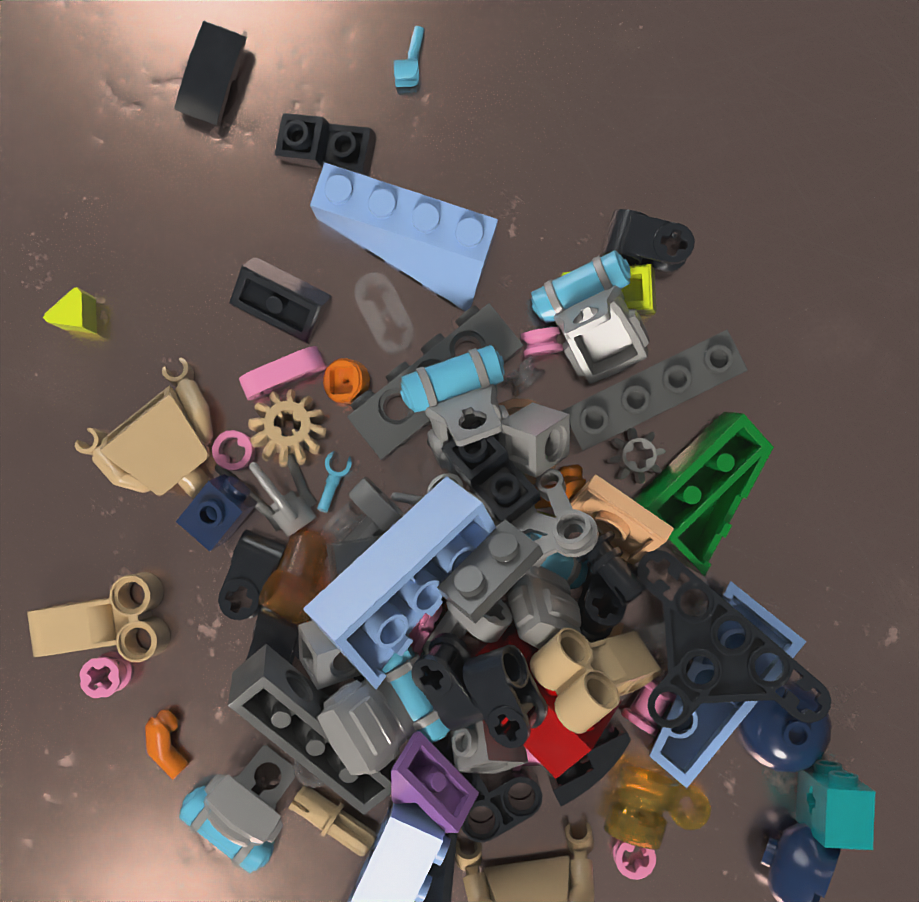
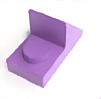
[391,731,479,833]

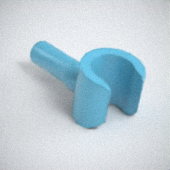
[394,26,425,87]
[317,451,354,513]

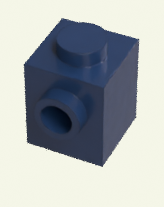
[176,474,258,552]

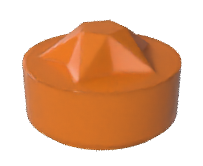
[323,358,370,404]

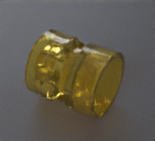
[603,764,679,850]

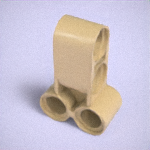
[27,572,170,663]
[530,628,662,734]

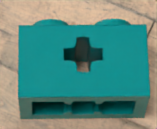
[796,760,876,850]

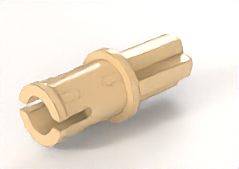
[288,783,377,856]

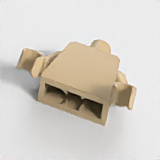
[75,358,213,499]
[455,822,594,902]

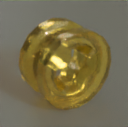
[666,784,711,830]

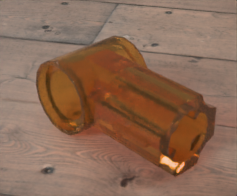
[259,529,328,626]

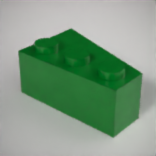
[633,411,774,577]

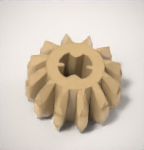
[248,389,326,467]

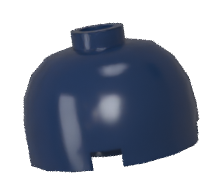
[736,679,832,773]
[761,823,841,902]

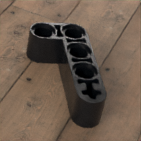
[434,731,543,843]

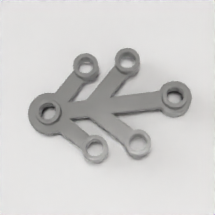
[427,469,599,578]

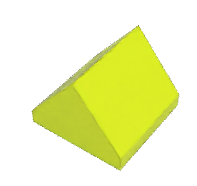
[43,287,97,334]

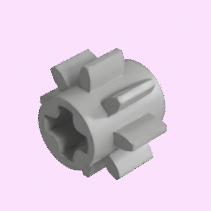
[607,428,666,484]

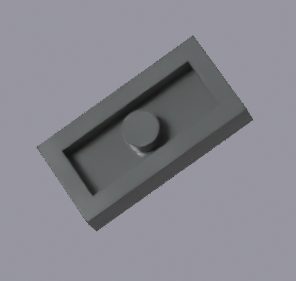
[437,520,543,624]

